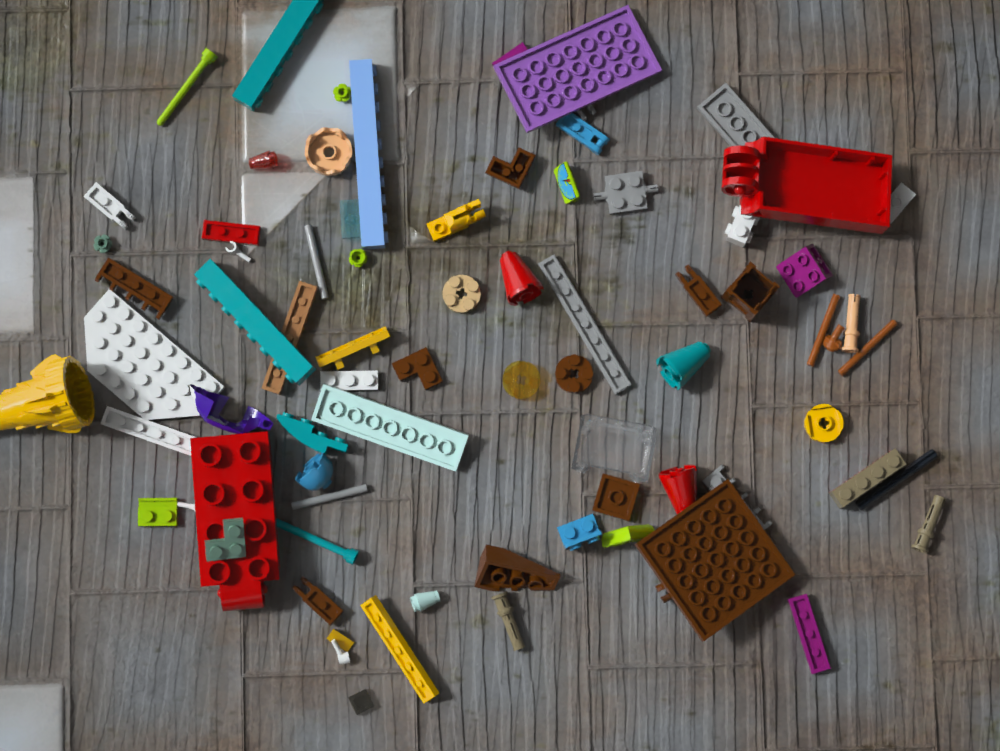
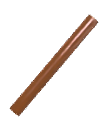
[806,294,840,367]
[838,319,898,377]

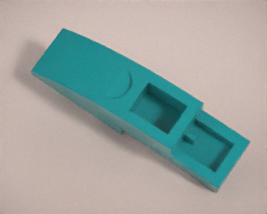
[276,412,349,455]

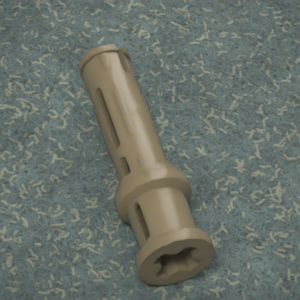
[911,495,946,554]
[491,591,525,651]

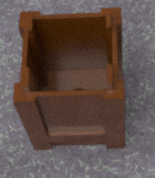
[721,261,780,322]

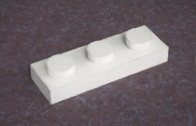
[320,371,378,391]

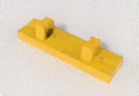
[316,326,390,370]

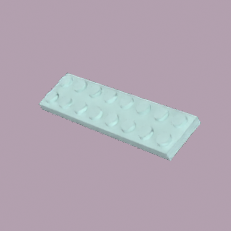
[311,383,469,472]

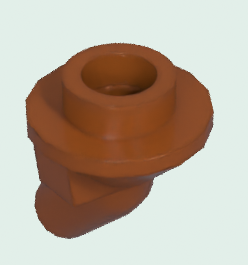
[823,324,845,352]

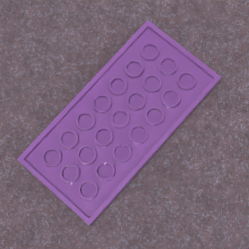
[493,5,662,133]

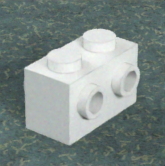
[725,205,760,247]

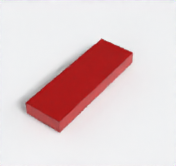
[202,220,261,246]

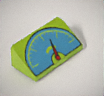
[554,161,580,204]

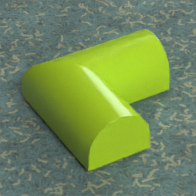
[601,524,654,548]

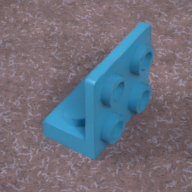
[557,514,602,551]

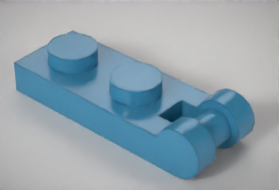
[556,113,610,155]

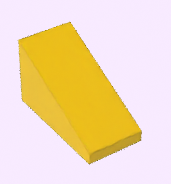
[327,629,354,652]

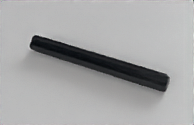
[856,449,938,510]

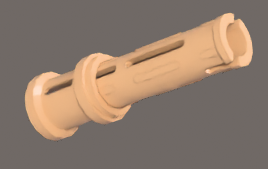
[841,294,861,353]

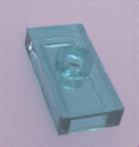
[340,199,361,239]

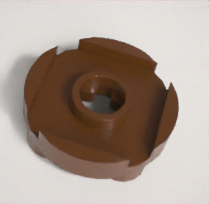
[555,354,593,393]

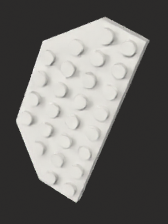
[84,290,225,421]

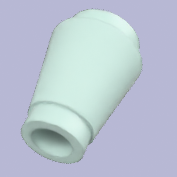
[410,590,440,612]

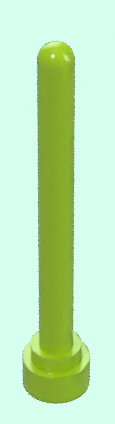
[157,48,218,126]

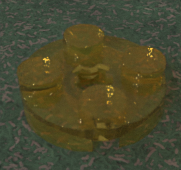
[502,361,540,400]

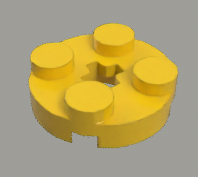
[804,404,844,443]

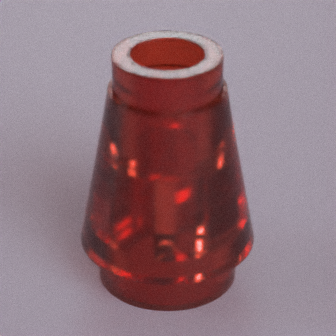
[249,150,278,169]

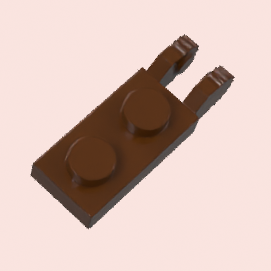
[675,265,722,317]
[292,576,344,626]

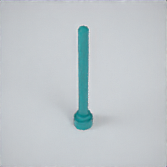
[276,518,359,565]

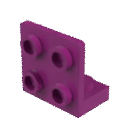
[776,244,833,298]

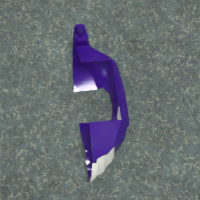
[190,384,273,434]

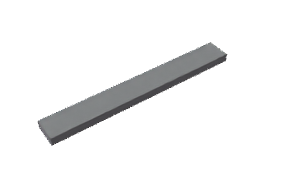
[538,254,632,395]

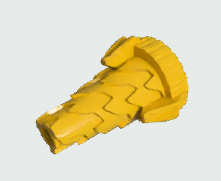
[0,354,95,433]

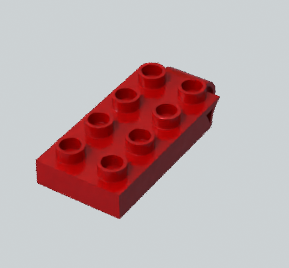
[721,137,892,234]
[190,431,280,611]

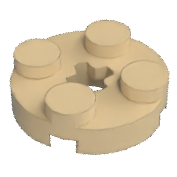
[443,275,481,313]

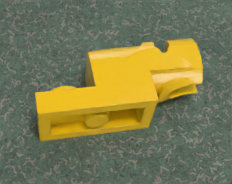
[426,199,486,242]

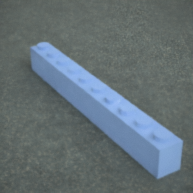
[349,59,389,250]

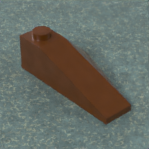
[475,544,560,591]

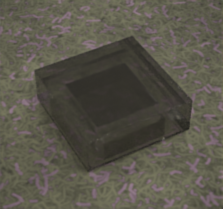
[348,689,374,715]

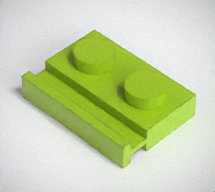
[138,498,178,526]

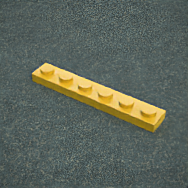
[360,595,439,703]

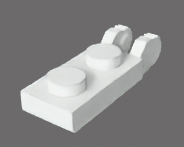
[84,182,136,230]

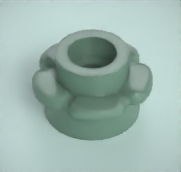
[93,234,112,253]

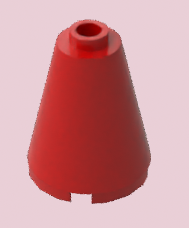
[500,251,544,306]
[658,464,697,514]

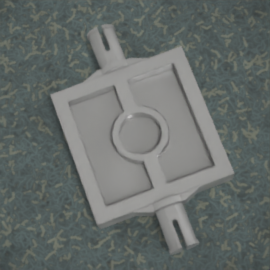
[593,171,658,214]

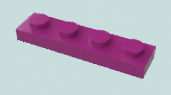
[787,594,831,674]

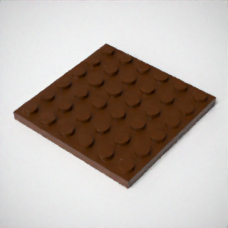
[634,479,795,642]

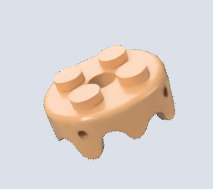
[305,127,353,176]

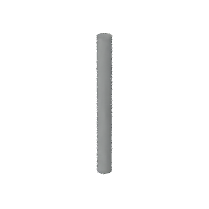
[304,225,329,300]
[291,484,368,510]

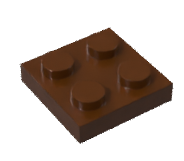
[592,473,640,522]

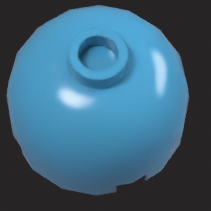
[295,453,333,491]

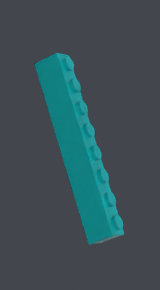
[232,0,324,111]
[194,259,317,385]

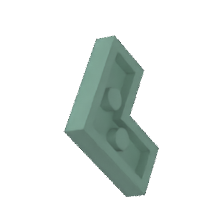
[204,517,246,562]

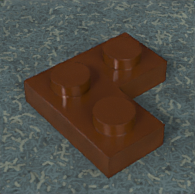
[392,347,443,390]

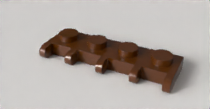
[95,257,174,320]

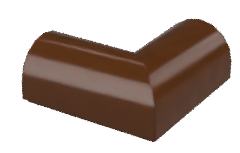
[485,147,536,189]

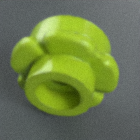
[333,84,351,102]
[349,249,367,267]

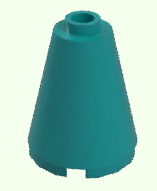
[656,341,711,390]

